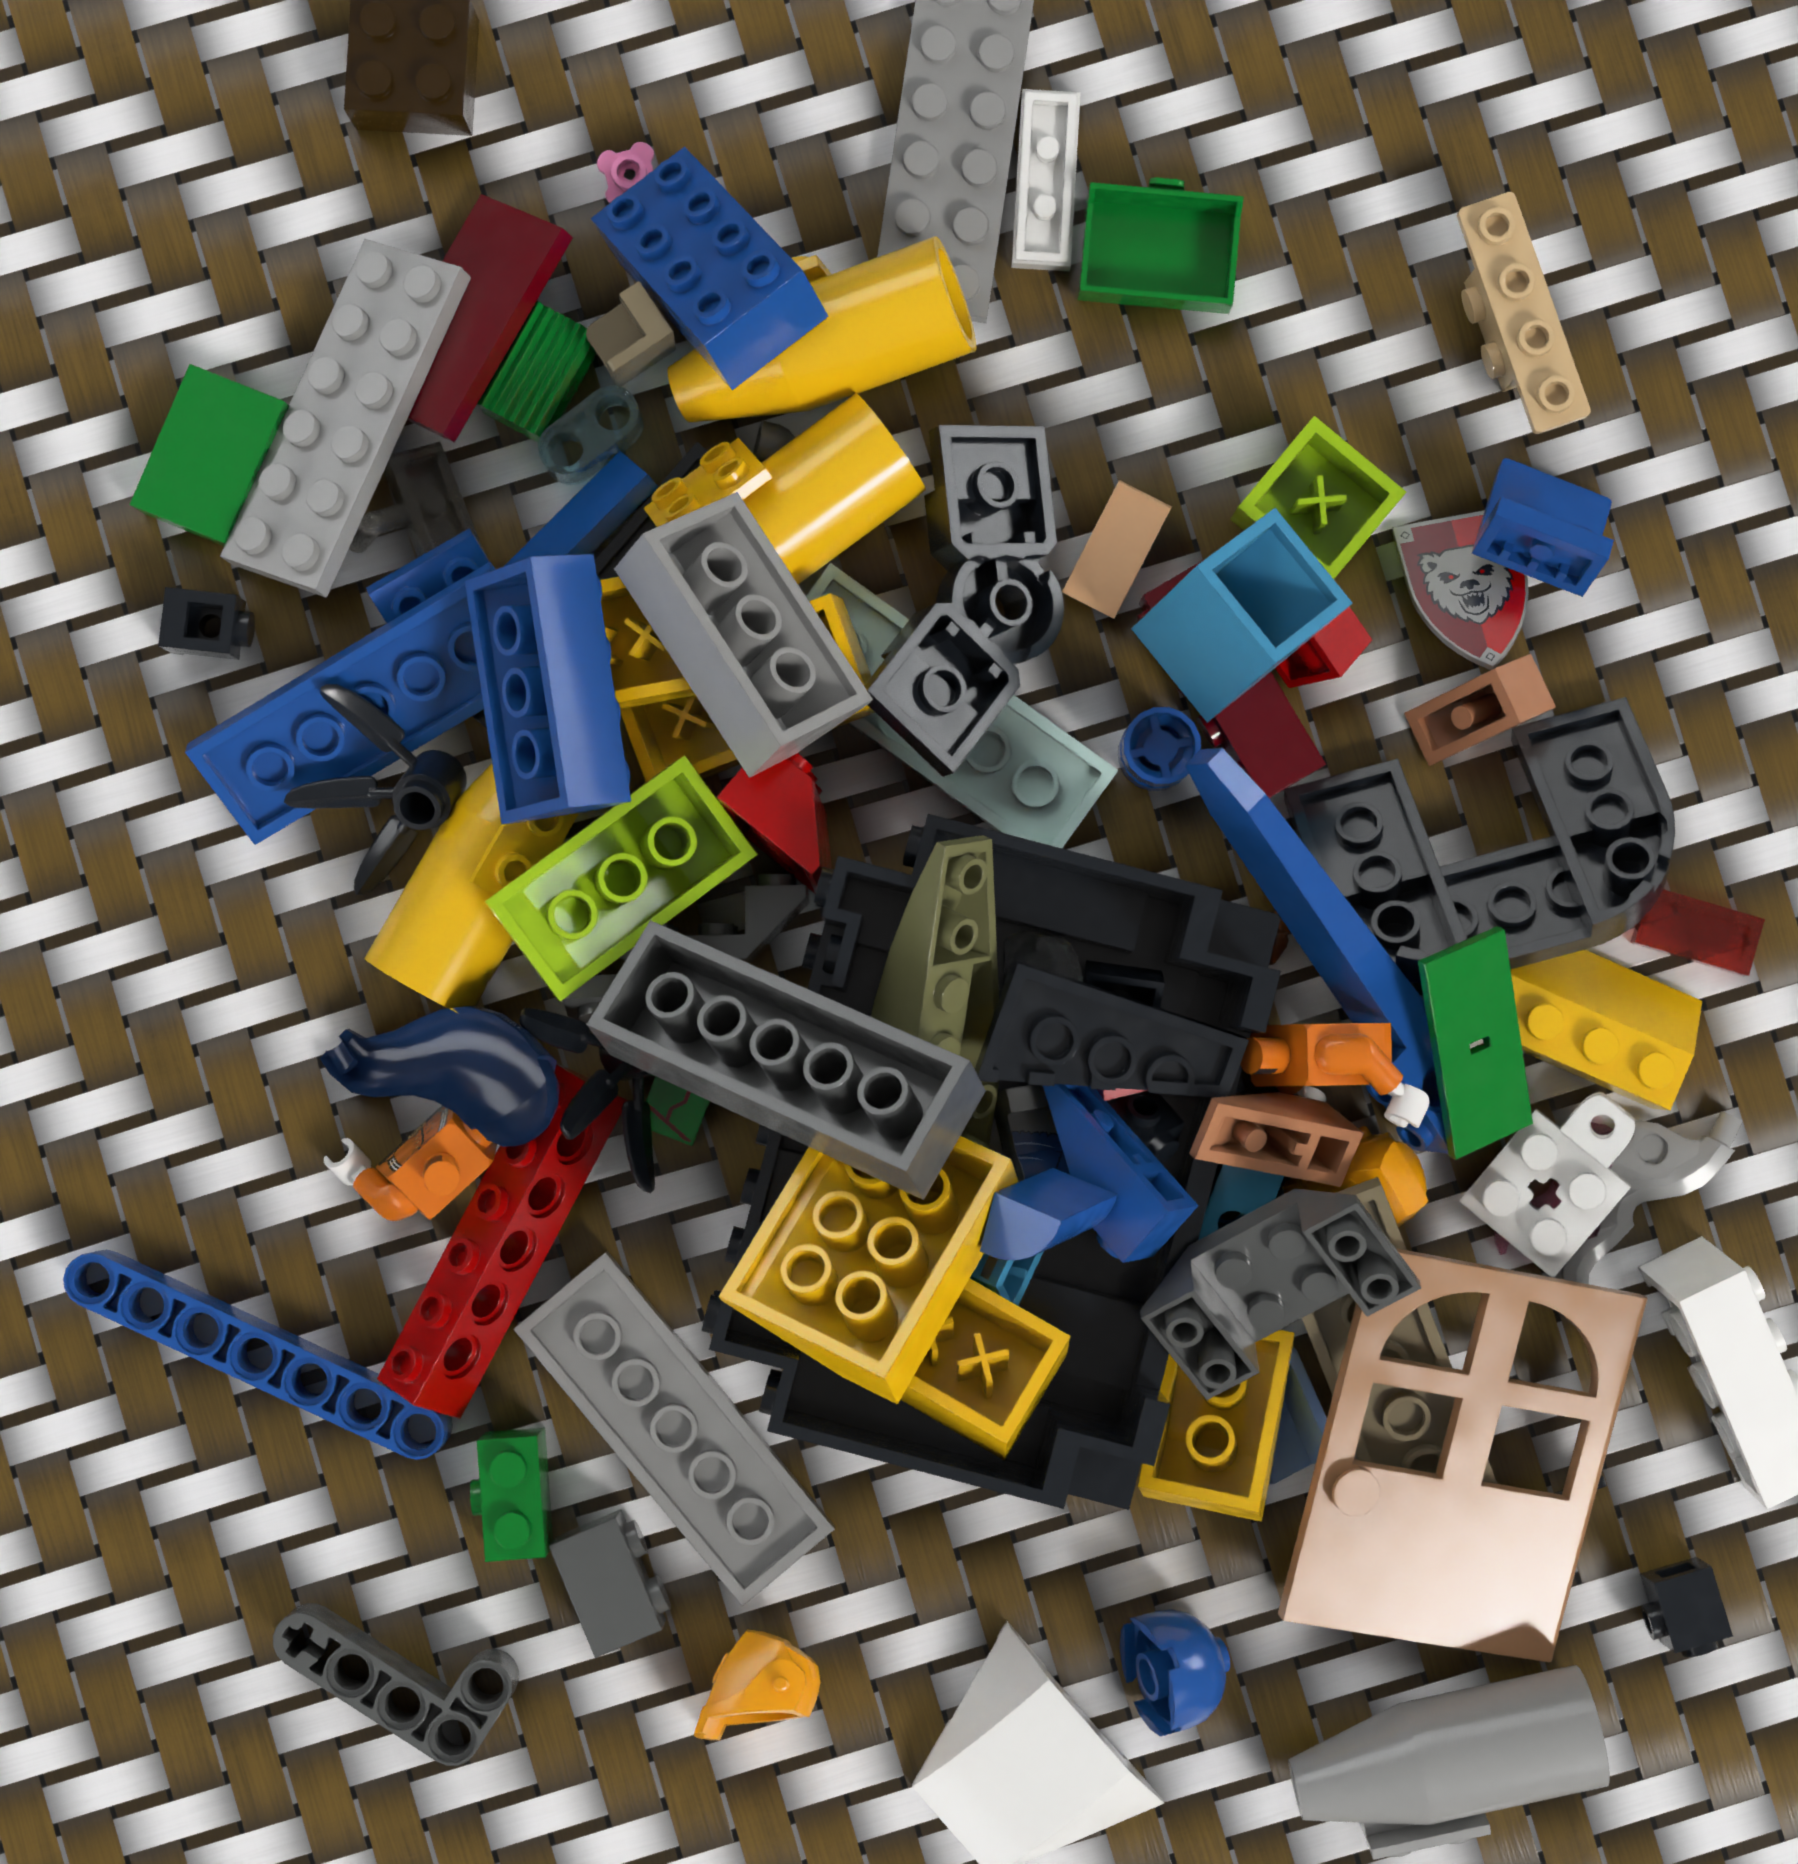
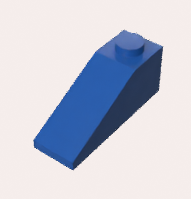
[1043,1084,1199,1263]

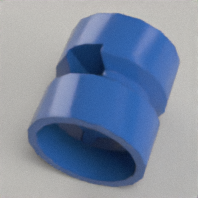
[1118,707,1201,791]

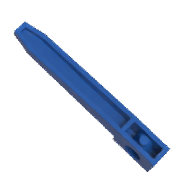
[1185,748,1448,1154]

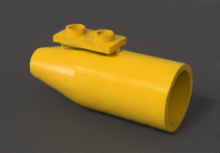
[667,236,977,423]
[364,763,579,1013]

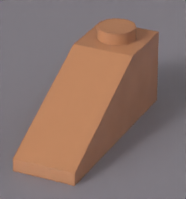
[1189,1092,1363,1187]

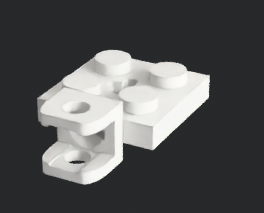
[1459,1092,1635,1278]

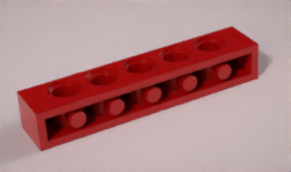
[377,1063,628,1419]

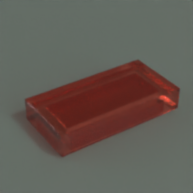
[1630,889,1765,977]

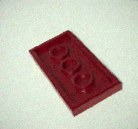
[407,194,573,443]

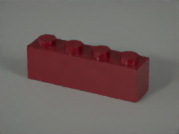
[1136,559,1326,799]

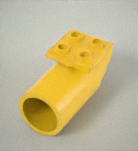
[643,393,926,585]

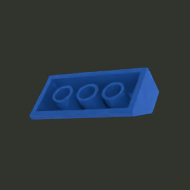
[465,554,631,825]

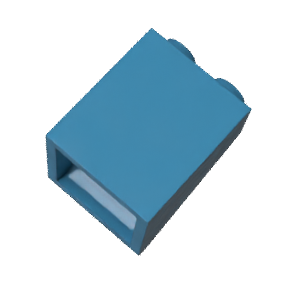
[1131,508,1353,722]

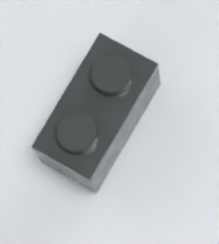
[549,1509,671,1658]

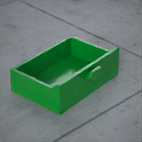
[1078,177,1244,314]
[129,364,289,546]

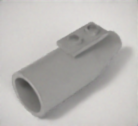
[1288,1665,1610,1860]

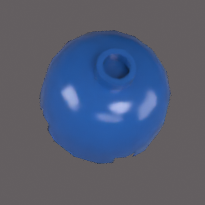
[1120,1609,1230,1736]

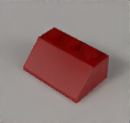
[717,753,831,894]

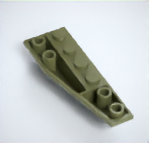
[871,835,999,1149]

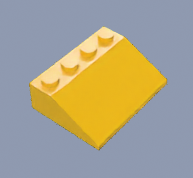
[719,1136,1018,1404]

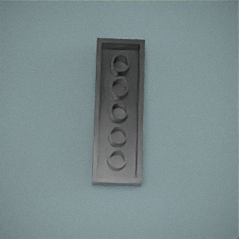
[586,920,986,1200]

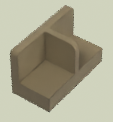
[586,281,676,388]

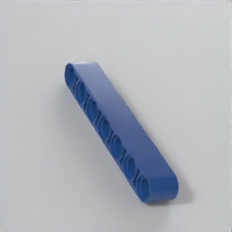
[63,1249,453,1460]

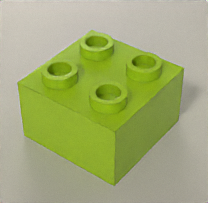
[1230,416,1406,579]

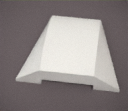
[912,1620,1164,1864]

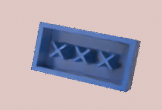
[590,146,829,390]

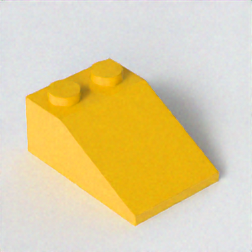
[1138,1330,1295,1522]

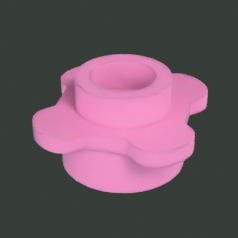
[597,142,654,204]

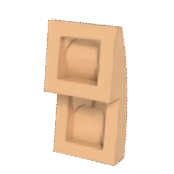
[1062,480,1172,619]

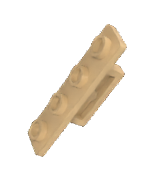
[1457,192,1591,434]

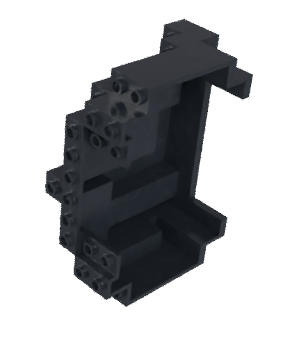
[702,814,1281,1510]

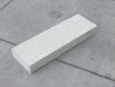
[1011,89,1081,271]

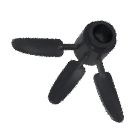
[284,684,467,895]
[519,1008,655,1193]

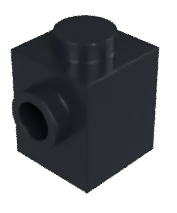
[1640,1557,1733,1657]

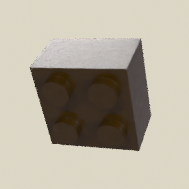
[344,0,479,136]

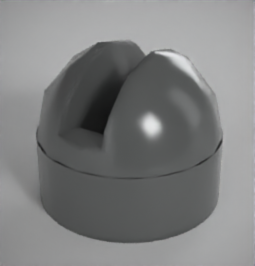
[753,420,795,462]

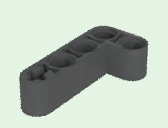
[273,1603,519,1766]

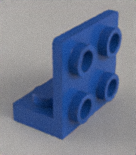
[1471,458,1614,597]

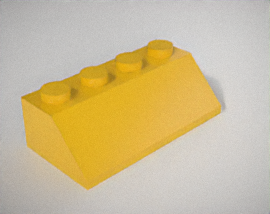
[1511,950,1702,1110]

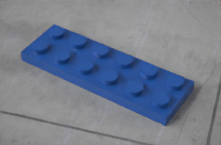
[185,562,496,845]

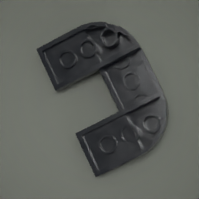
[1284,697,1675,984]

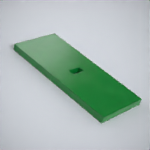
[1418,926,1533,1160]

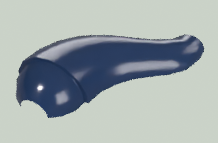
[320,1006,559,1147]

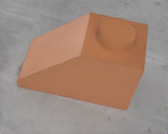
[1404,654,1556,766]

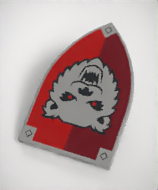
[1392,510,1529,670]

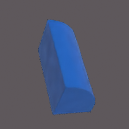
[980,1168,1118,1261]

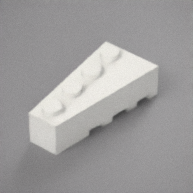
[1638,1236,1798,1509]

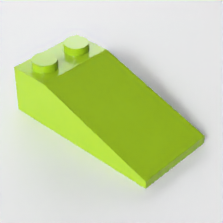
[485,755,758,1002]

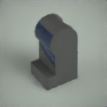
[994,1085,1070,1182]

